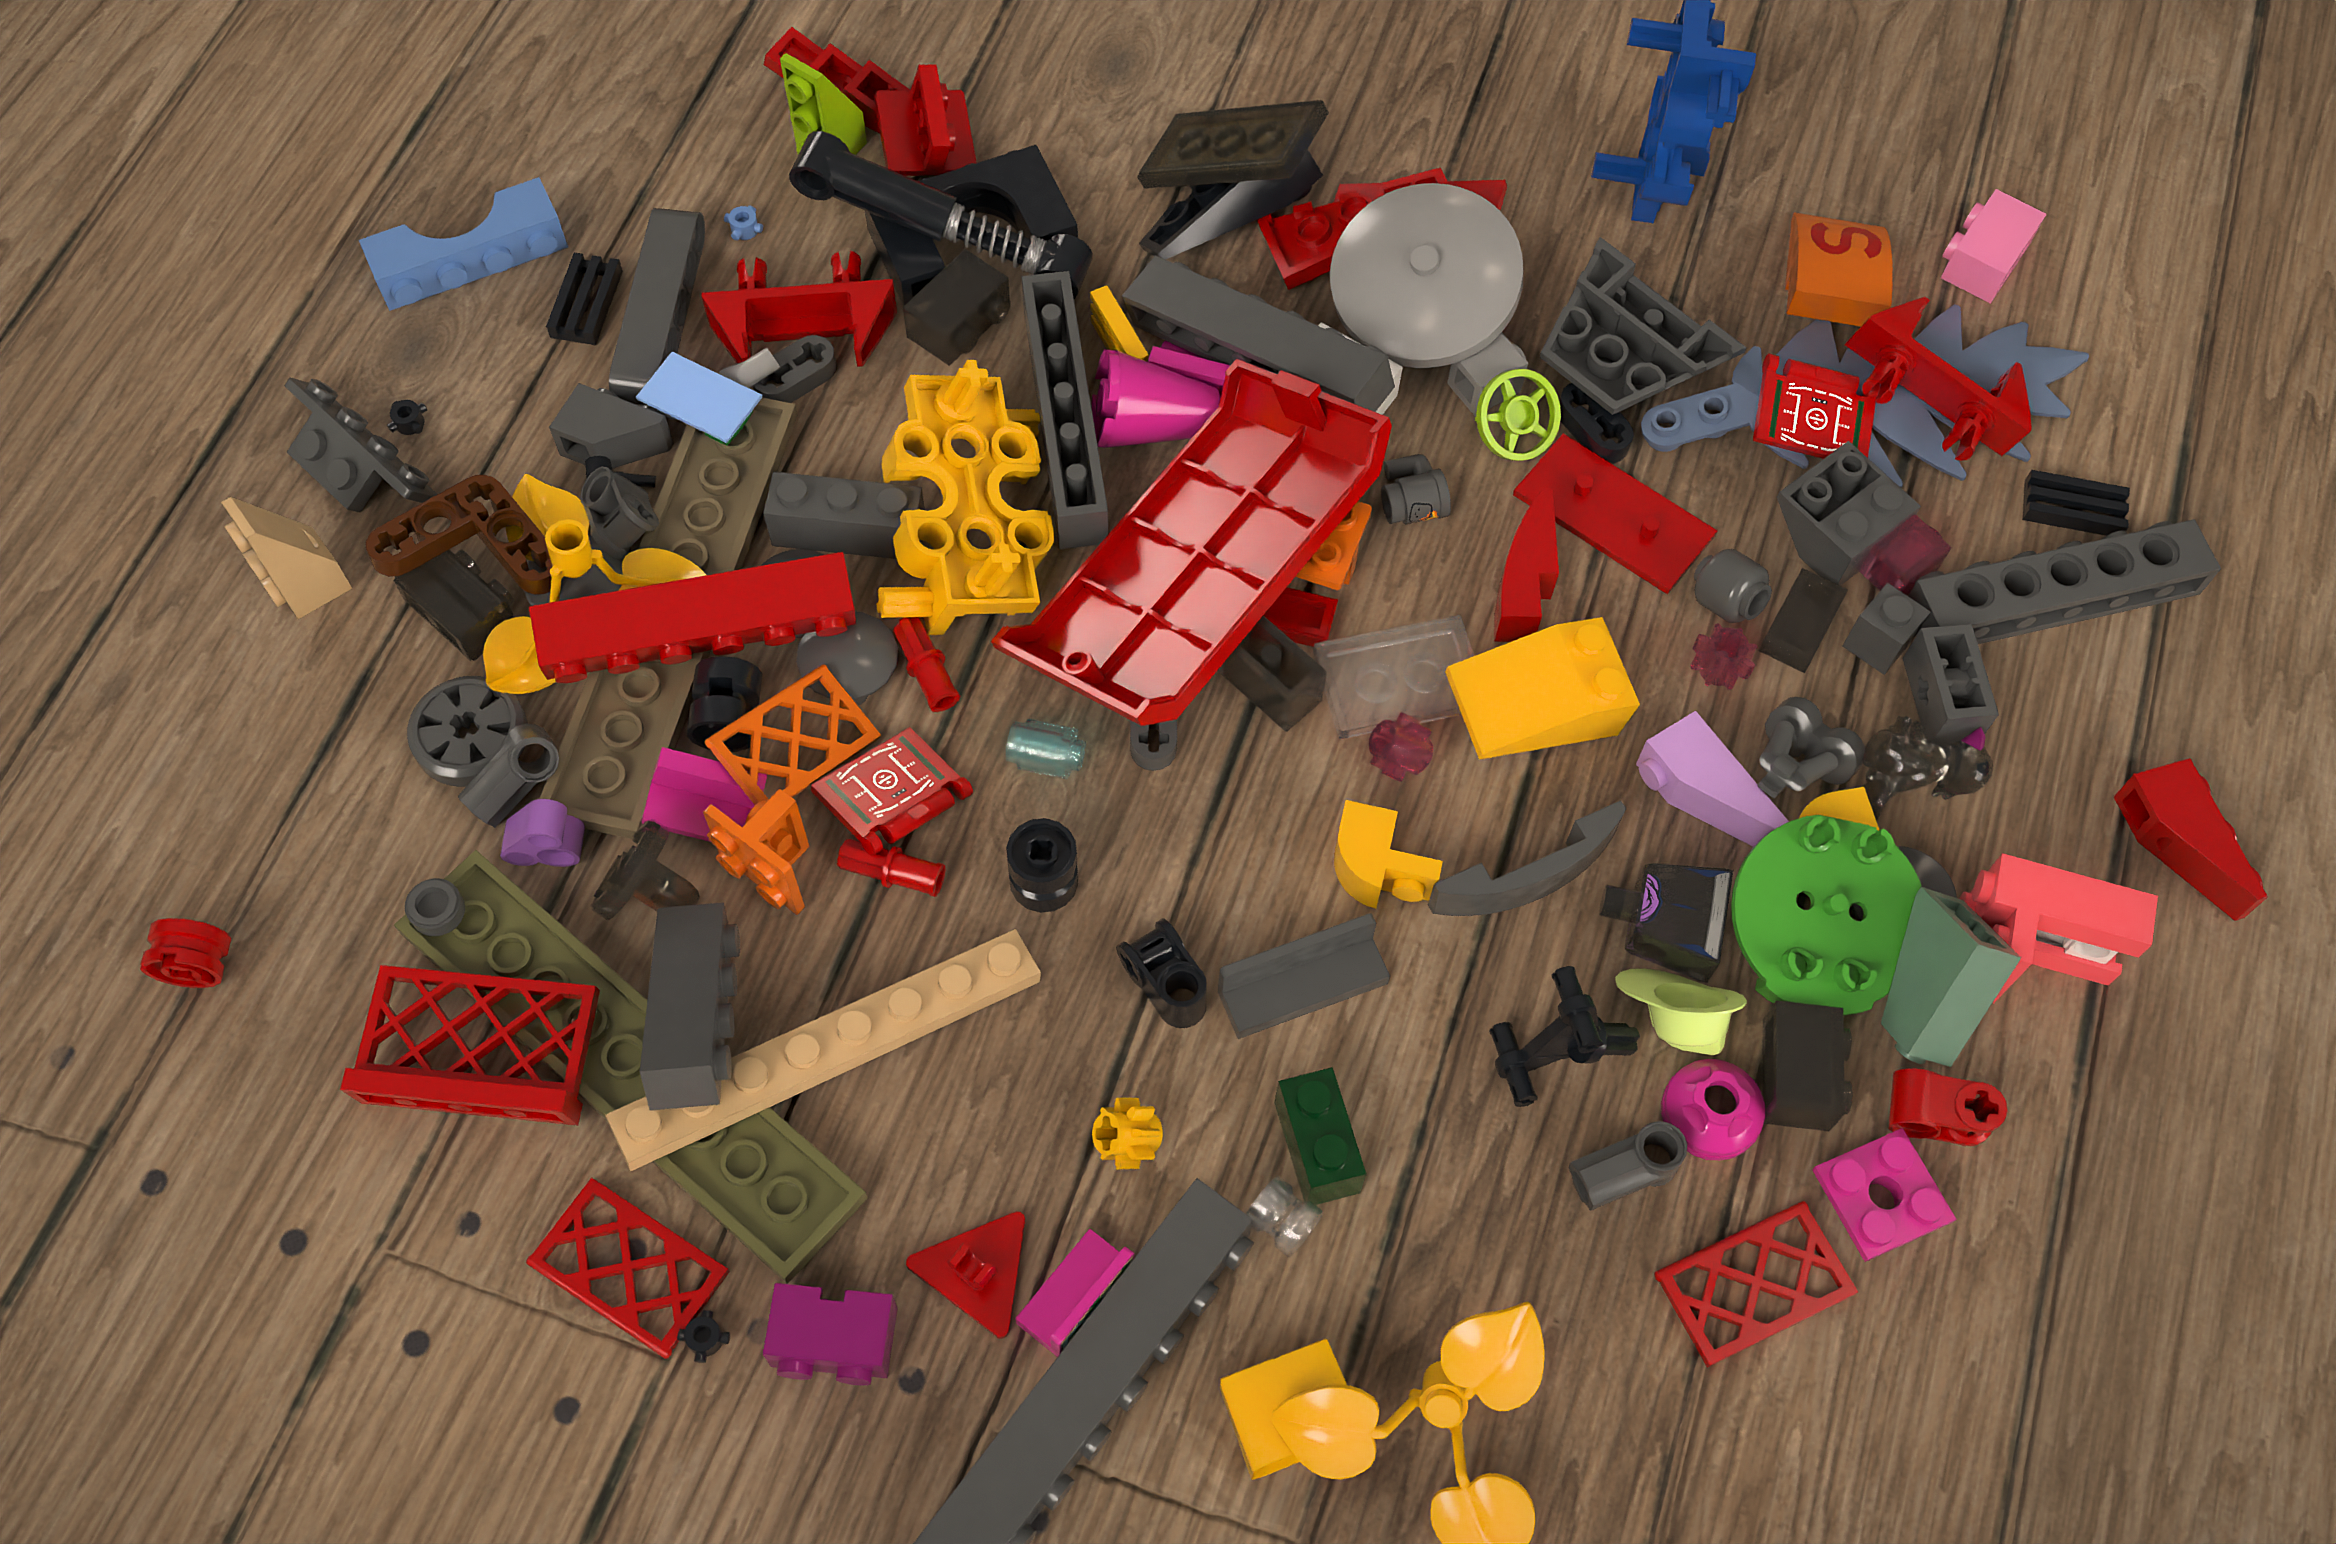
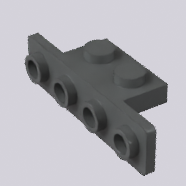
[284,377,437,513]

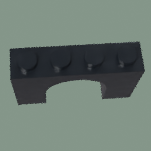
[865,145,1078,311]

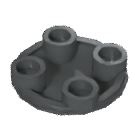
[796,612,899,705]

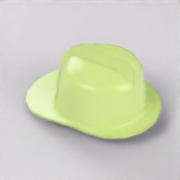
[1615,968,1747,1055]

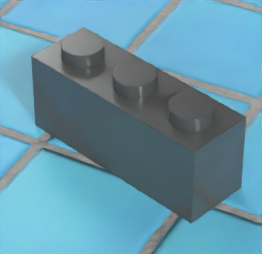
[764,472,925,559]

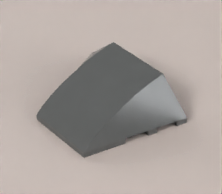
[1540,237,1746,415]

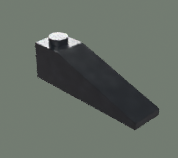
[1139,115,1323,260]

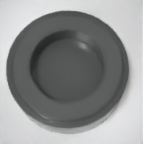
[405,878,465,936]

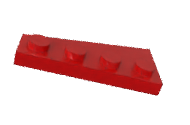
[1257,168,1450,290]

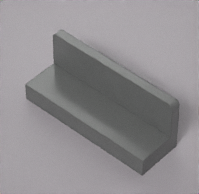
[1218,913,1390,1039]

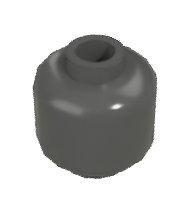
[1694,549,1772,623]

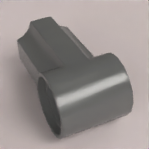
[458,723,559,828]
[1568,1121,1687,1211]

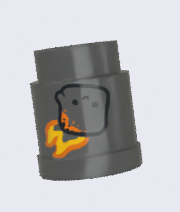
[1381,454,1451,525]

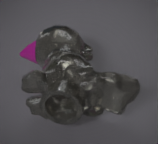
[1862,716,1993,822]

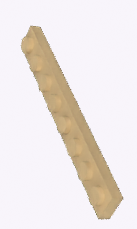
[606,929,1041,1172]

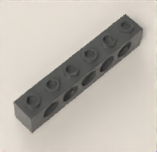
[1908,519,2221,644]

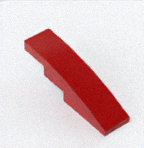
[763,26,910,133]

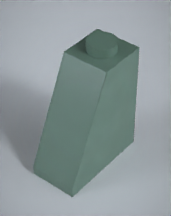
[1881,887,2021,1067]

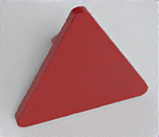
[906,1211,1025,1339]

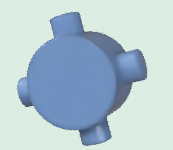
[724,206,763,241]

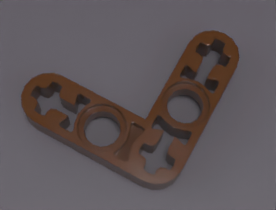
[366,475,563,595]

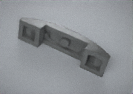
[1428,800,1626,916]

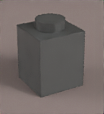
[1843,583,1930,675]

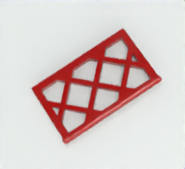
[526,1177,730,1359]
[1654,1201,1858,1368]

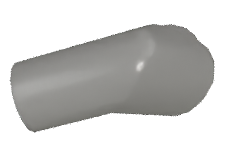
[719,347,780,388]

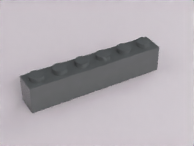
[1122,255,1395,412]
[1021,271,1108,549]

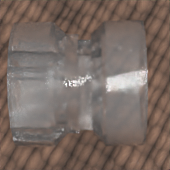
[1246,1176,1324,1258]

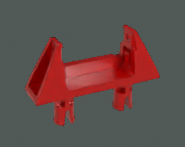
[701,251,897,367]
[1844,297,2032,461]

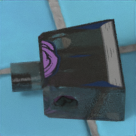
[1599,863,1734,983]

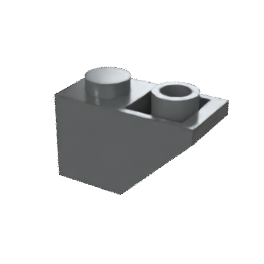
[549,383,674,468]

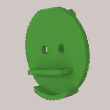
[1731,815,1922,1018]

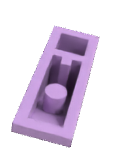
[1636,711,1789,847]

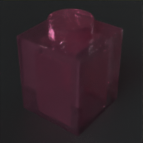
[1859,514,1952,595]

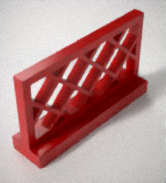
[340,965,600,1126]

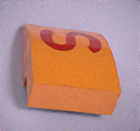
[1785,212,1893,327]

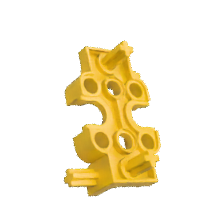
[876,359,1054,635]

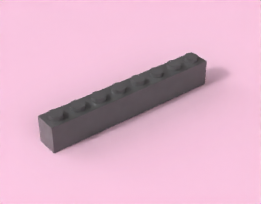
[913,1178,1254,1544]

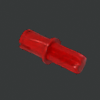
[893,617,960,712]
[837,839,946,897]

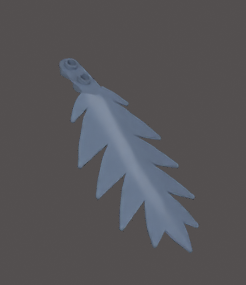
[1641,305,2089,488]

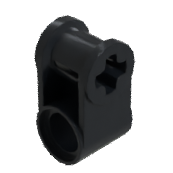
[1116,918,1206,1028]

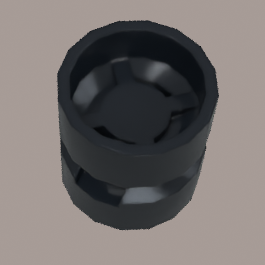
[687,656,763,752]
[1006,818,1078,913]

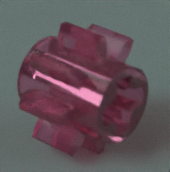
[1690,624,1757,690]
[1369,712,1433,782]

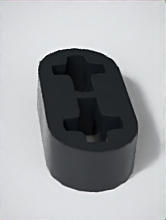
[1559,383,1634,464]

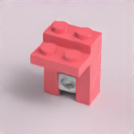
[1959,853,2158,1004]

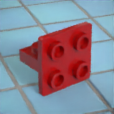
[874,64,977,176]

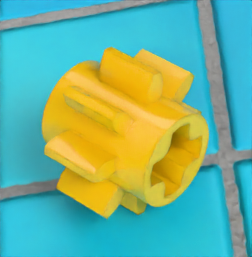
[1092,1098,1163,1169]

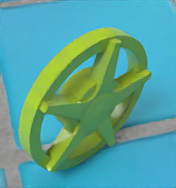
[1475,369,1561,461]

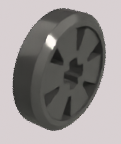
[407,676,528,787]

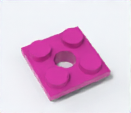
[1812,1128,1957,1262]

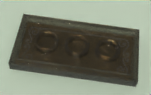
[1137,100,1329,188]

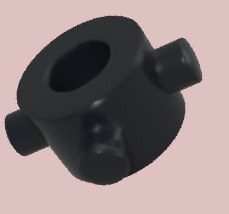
[387,400,427,435]
[678,1310,730,1363]

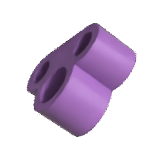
[500,799,585,867]

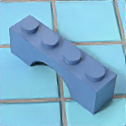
[359,177,568,311]

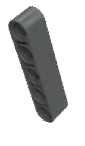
[609,208,705,405]

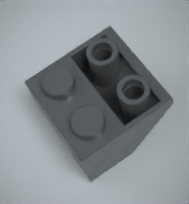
[1777,441,1921,590]

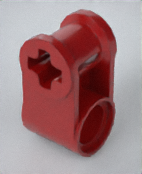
[1888,1068,2008,1146]

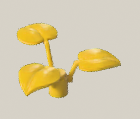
[483,474,706,694]
[1272,1302,1544,1544]

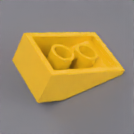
[1445,617,1640,760]

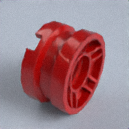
[140,918,231,988]

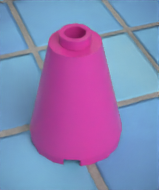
[1091,349,1220,448]

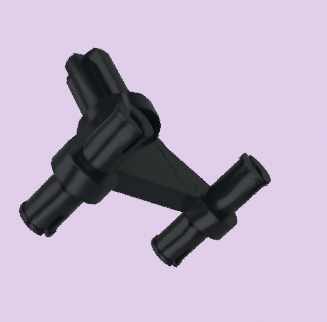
[1489,966,1640,1107]

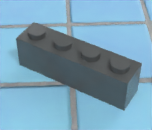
[640,903,740,1110]

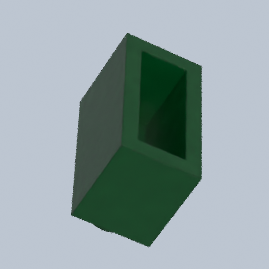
[1274,1067,1366,1208]

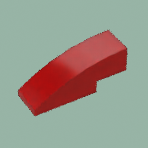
[1494,488,1559,642]

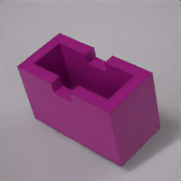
[763,1283,898,1385]

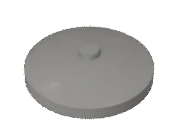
[1330,183,1523,368]

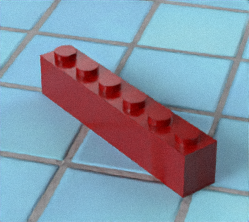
[529,552,856,683]

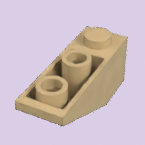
[221,497,352,619]

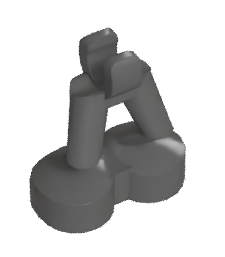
[1757,697,1866,799]

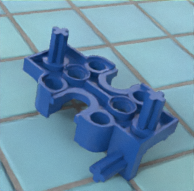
[1591,0,1756,223]

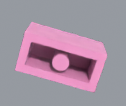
[1941,189,2046,304]

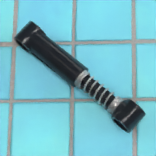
[789,131,1093,299]

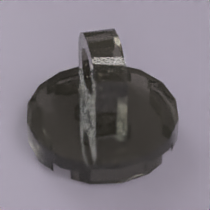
[591,819,700,920]

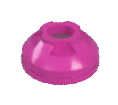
[1661,1059,1765,1161]

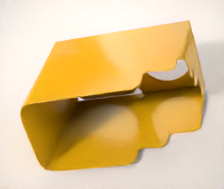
[1220,1339,1347,1480]

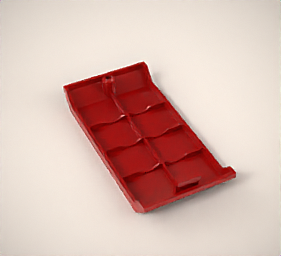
[991,359,1392,726]

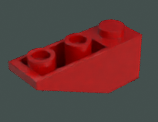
[2114,758,2268,921]

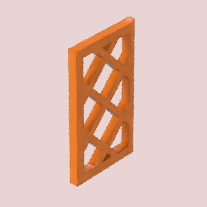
[705,664,881,805]

